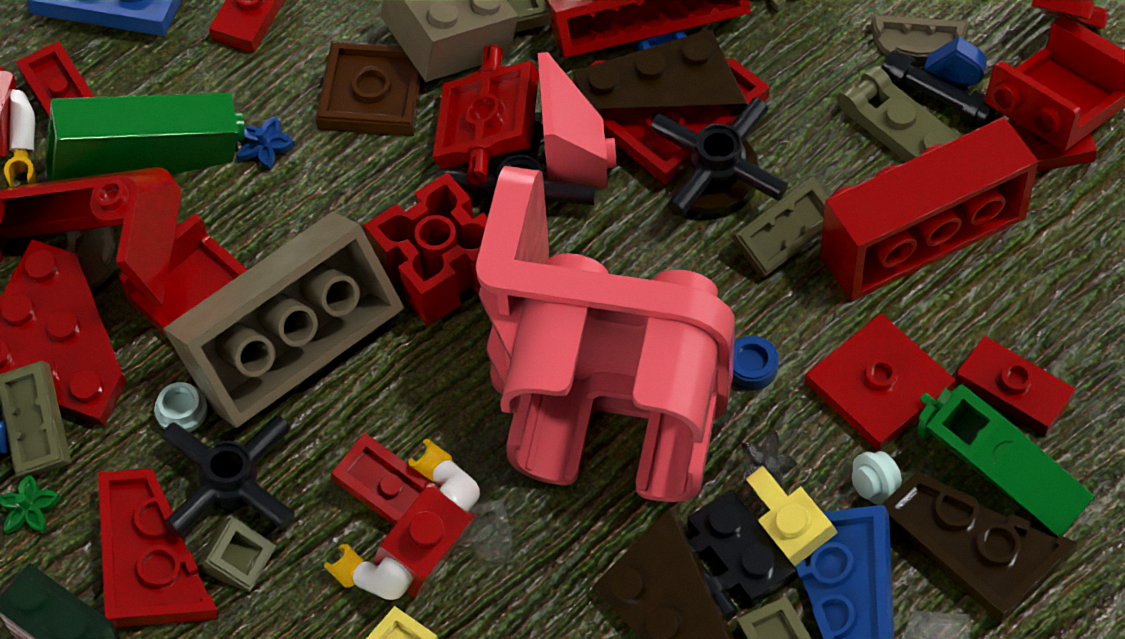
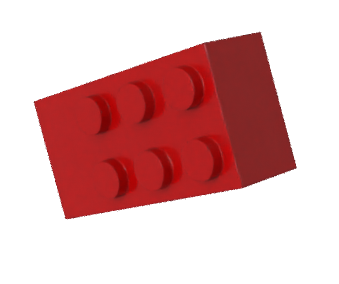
[820,117,1039,302]

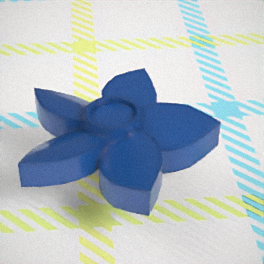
[236,117,296,170]

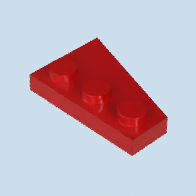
[98,468,217,628]

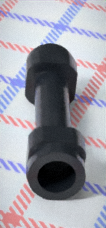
[881,50,996,128]

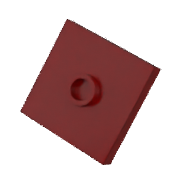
[805,313,956,451]

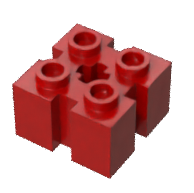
[363,172,488,327]

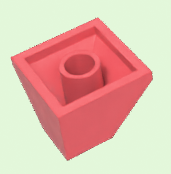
[538,52,617,189]

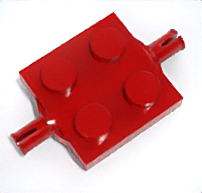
[432,44,539,185]

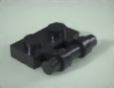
[687,489,797,621]

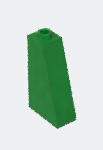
[45,93,244,181]

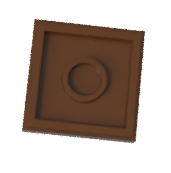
[316,41,424,136]

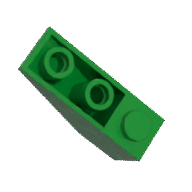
[926,384,1095,537]

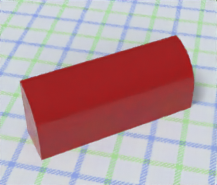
[546,0,751,58]

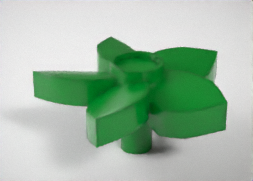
[917,385,960,440]
[0,474,61,534]

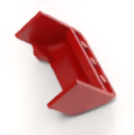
[0,167,181,306]

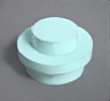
[154,382,208,432]
[852,451,902,505]

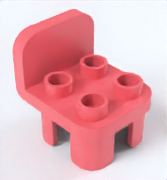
[476,166,735,502]

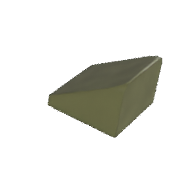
[196,517,276,592]

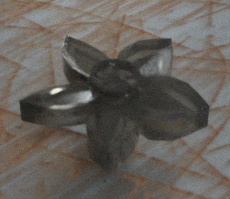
[741,431,798,490]

